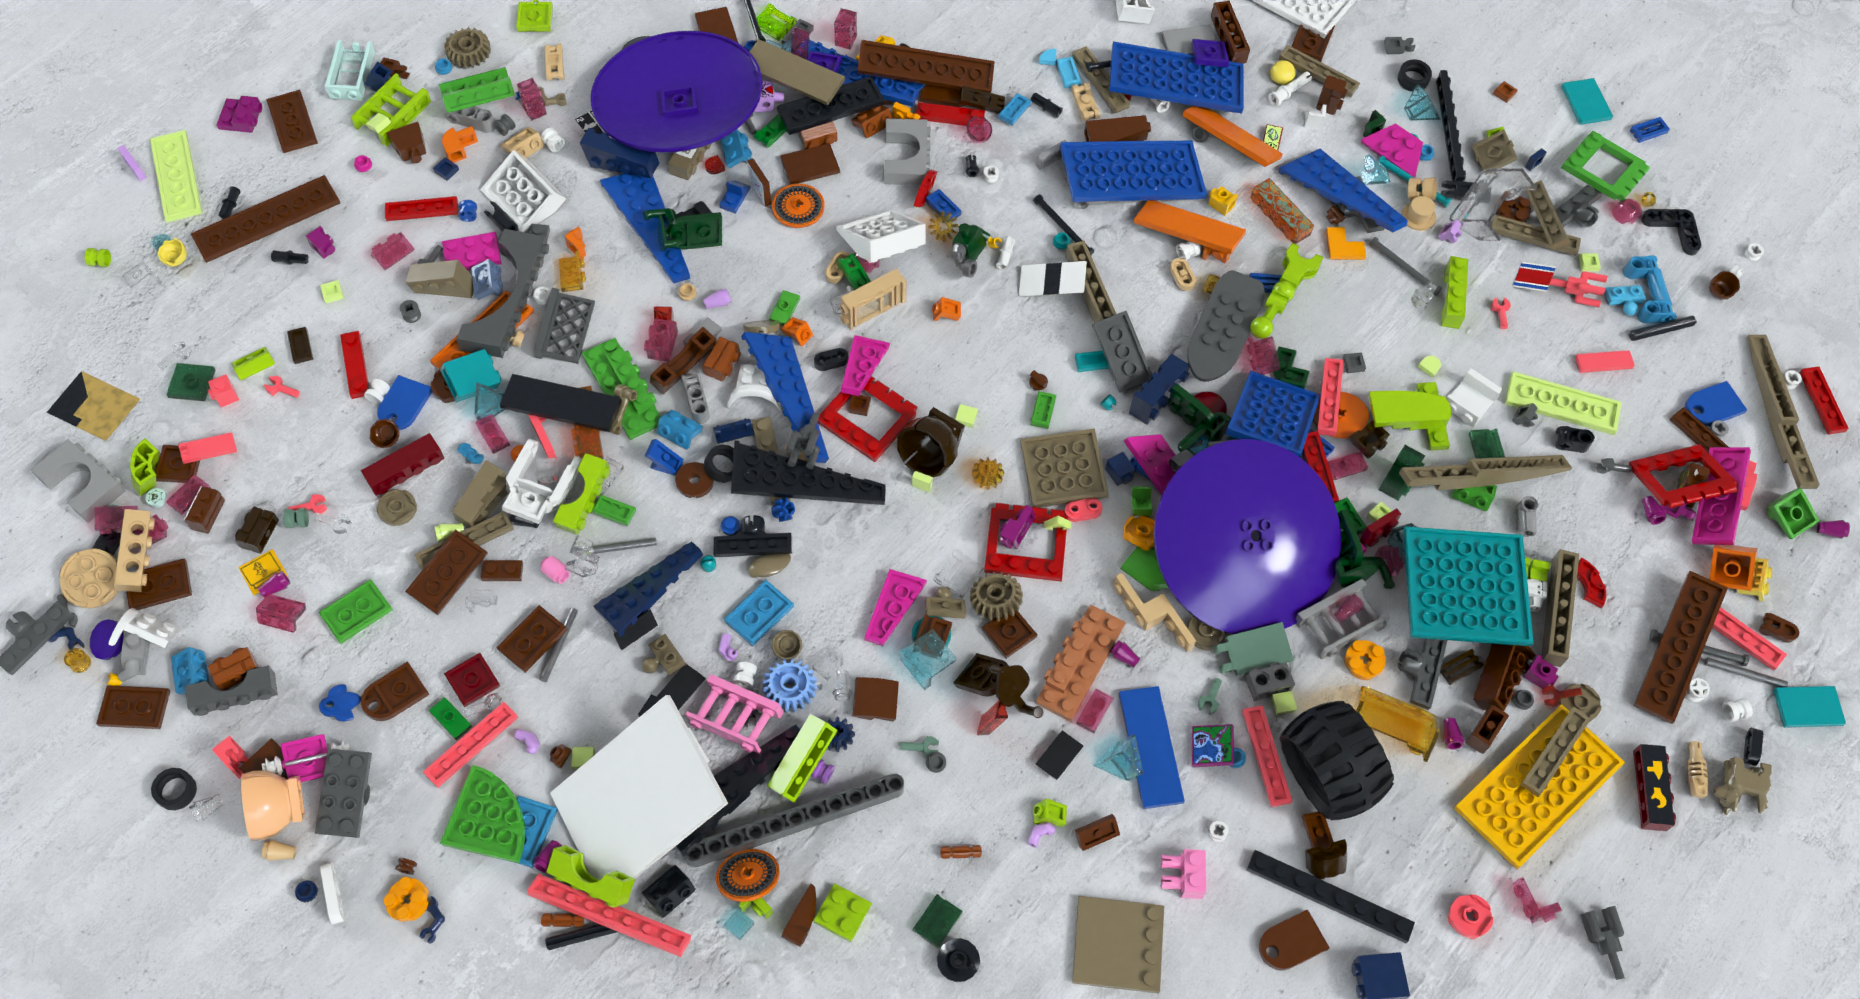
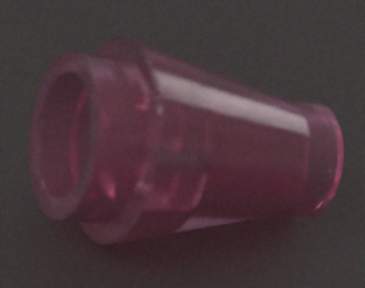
[1334,594,1364,622]

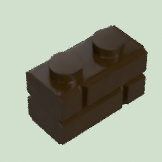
[235,507,279,554]

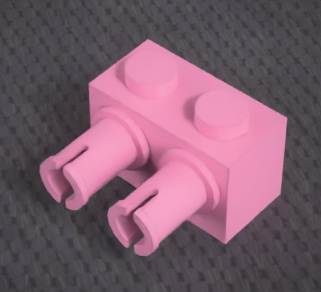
[1161,849,1206,899]

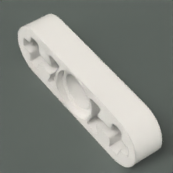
[320,862,345,925]

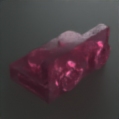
[371,232,415,271]
[1247,336,1280,375]
[94,506,139,534]
[256,594,306,633]

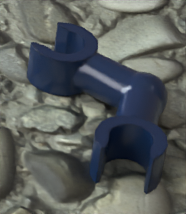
[48,627,85,653]
[420,896,445,944]

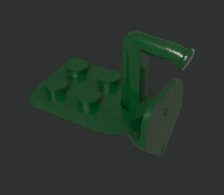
[643,208,722,252]
[1167,383,1231,455]
[1335,510,1395,589]

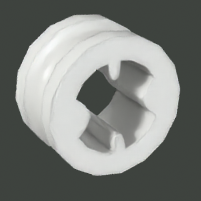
[983,165,999,183]
[1745,243,1764,261]
[1783,370,1802,389]
[1209,821,1228,842]

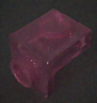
[134,514,168,544]
[1374,545,1403,576]

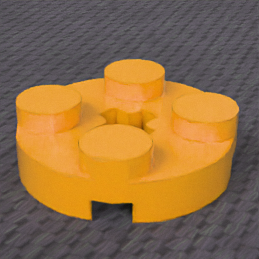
[1123,515,1155,551]
[1344,640,1386,680]
[383,877,429,922]

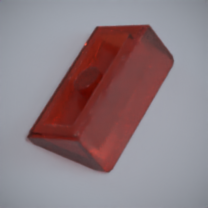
[977,701,1008,735]

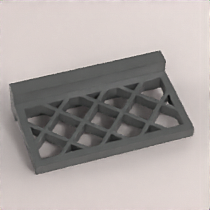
[534,287,595,364]

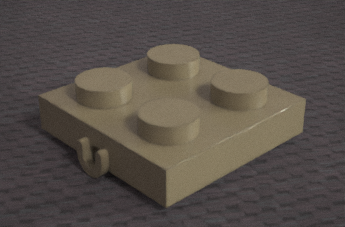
[1471,130,1518,175]

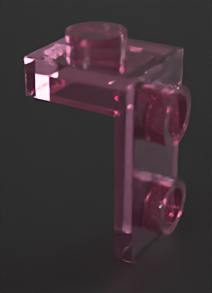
[791,27,810,59]
[1513,877,1562,924]

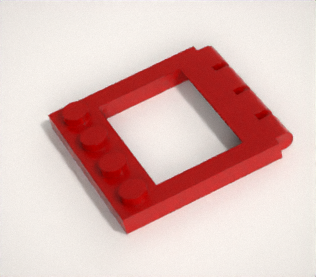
[818,376,918,462]
[1629,444,1737,508]
[984,503,1068,582]

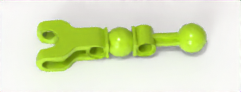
[1250,243,1324,339]

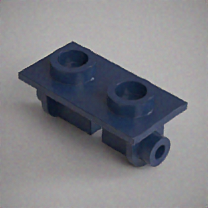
[713,418,754,444]

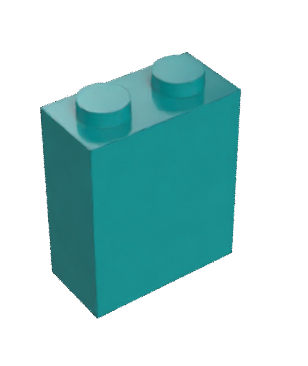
[440,349,501,403]

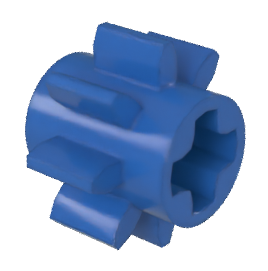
[771,497,795,522]

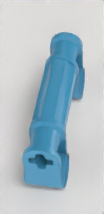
[1623,255,1677,324]

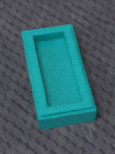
[1075,351,1110,372]

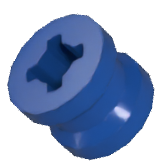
[458,200,477,222]

